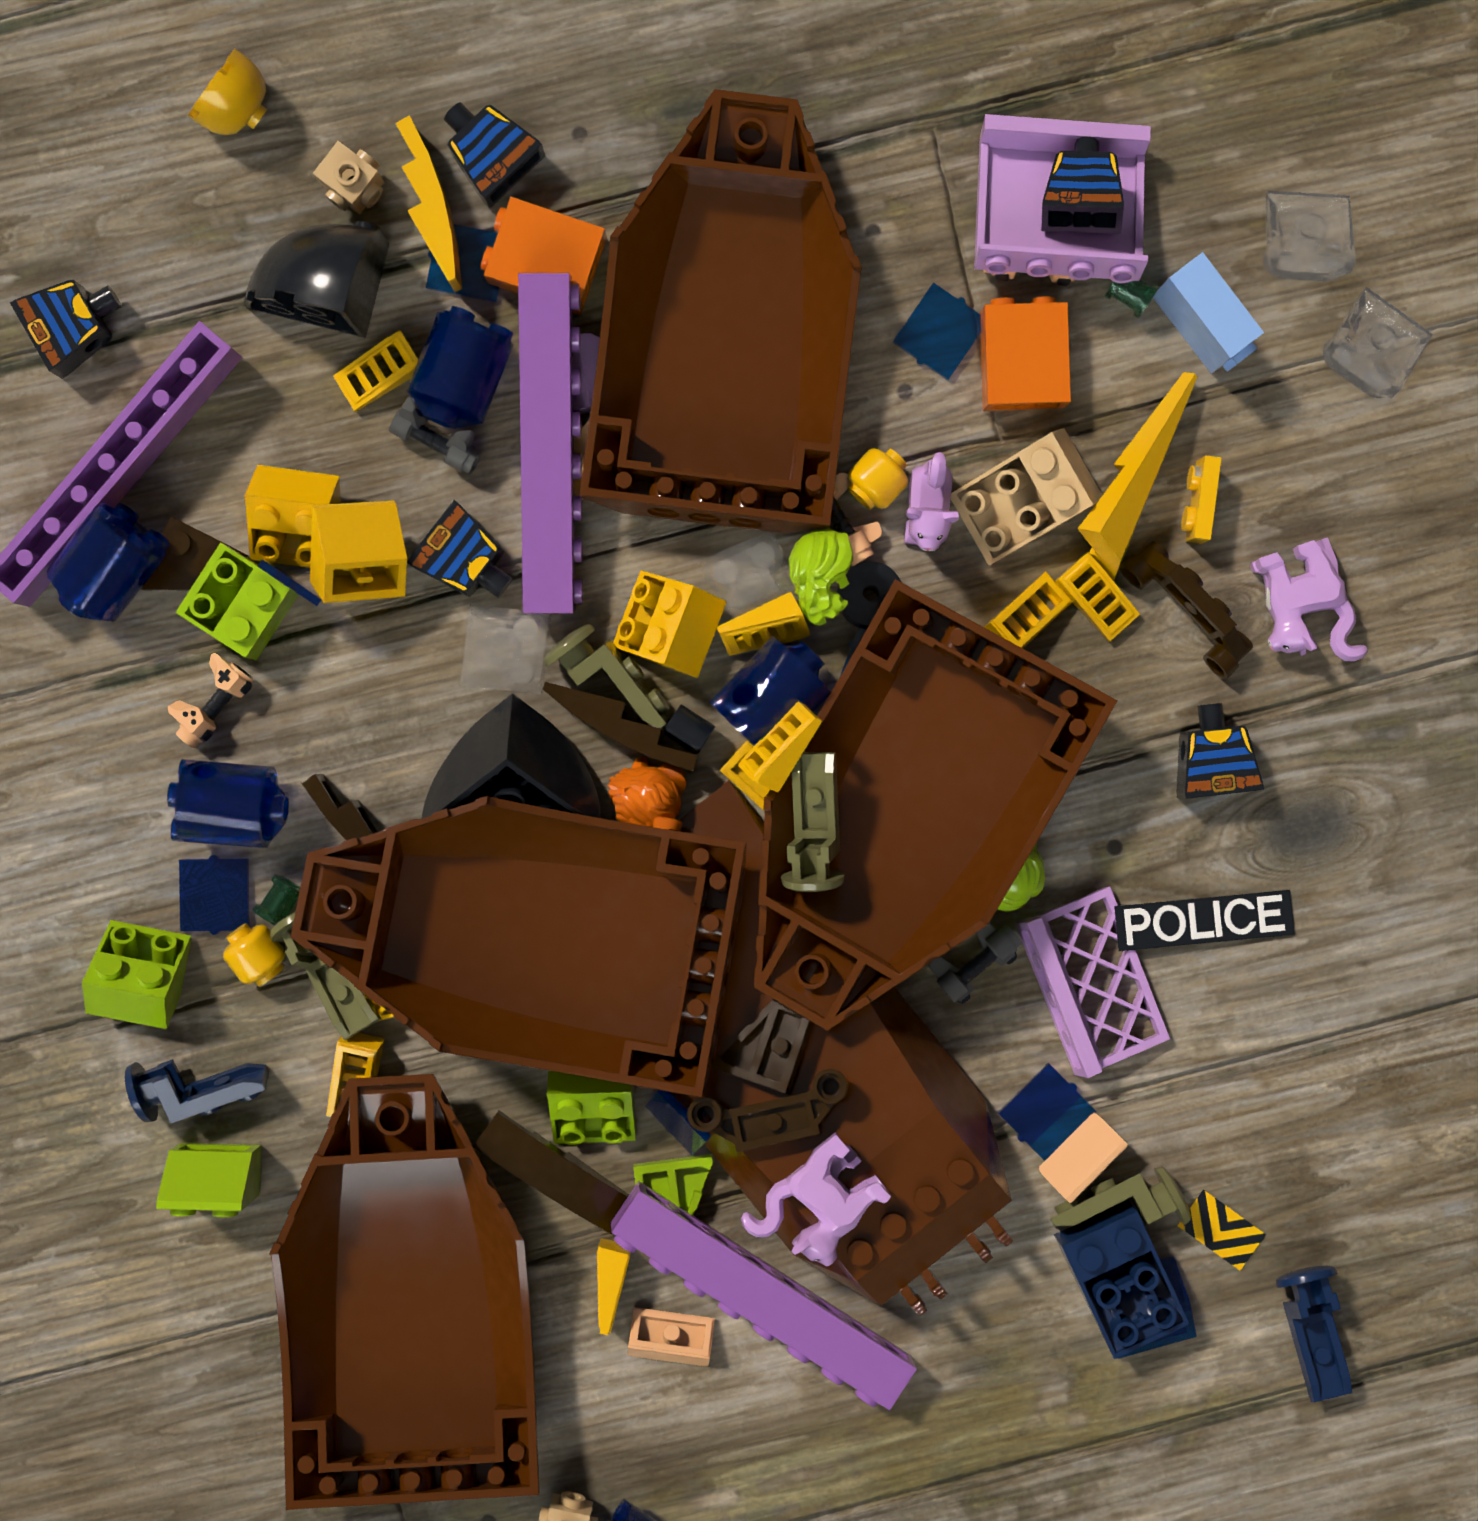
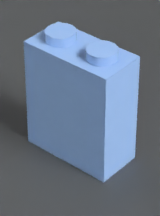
[1152,252,1264,374]

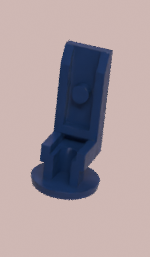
[124,1059,269,1123]
[1276,1265,1352,1403]

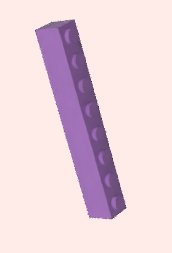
[518,273,583,613]
[0,321,243,607]
[611,1181,917,1410]

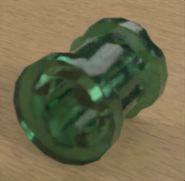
[1104,280,1159,318]
[253,874,300,925]

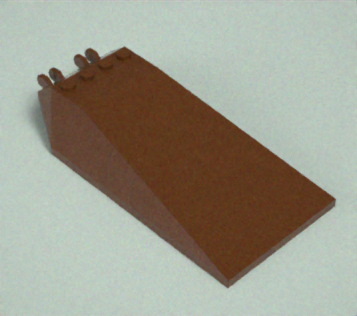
[662,780,1013,1316]

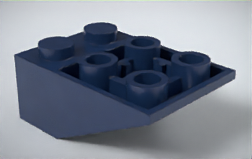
[1054,1200,1190,1359]

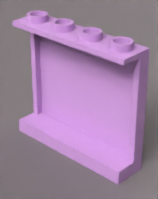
[974,114,1151,283]

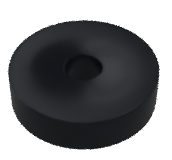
[837,561,901,629]

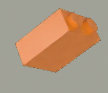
[481,196,607,316]
[980,296,1071,411]

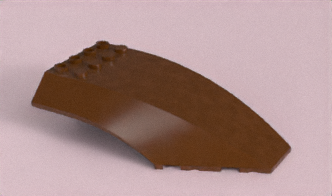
[579,89,862,534]
[754,579,1118,1031]
[291,796,747,1097]
[269,1074,540,1510]

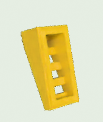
[333,330,425,412]
[1055,552,1140,642]
[984,571,1073,648]
[716,592,811,656]
[738,701,822,792]
[326,1033,384,1117]
[597,1238,631,1335]

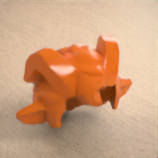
[607,756,686,832]

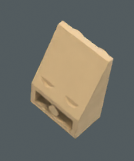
[951,428,1102,566]

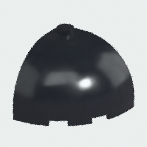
[244,221,390,338]
[422,693,600,818]

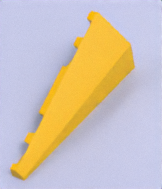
[1077,372,1198,580]

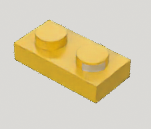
[1181,455,1222,544]

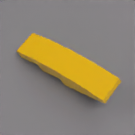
[395,115,462,293]

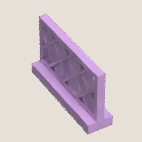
[1015,886,1170,1078]

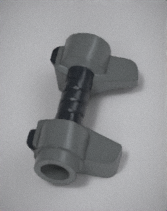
[389,397,482,474]
[929,922,1022,1004]

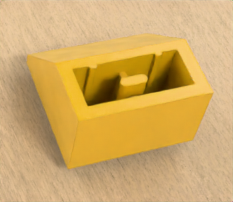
[245,465,341,568]
[310,500,407,603]
[613,570,727,678]

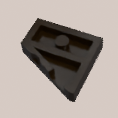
[135,516,248,591]
[712,999,813,1094]

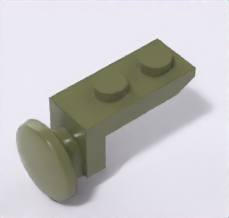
[543,624,670,728]
[781,752,845,892]
[270,912,381,1040]
[1050,1167,1191,1227]

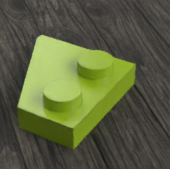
[633,1154,713,1215]

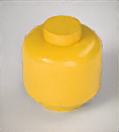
[847,448,909,510]
[223,923,286,986]

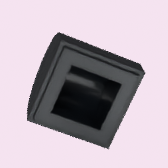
[664,704,716,755]

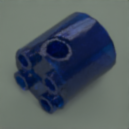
[407,306,514,429]
[46,502,171,622]
[709,636,831,746]
[167,759,289,848]

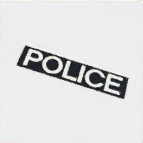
[1114,890,1295,951]

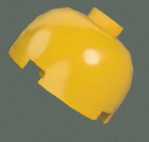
[187,48,267,135]

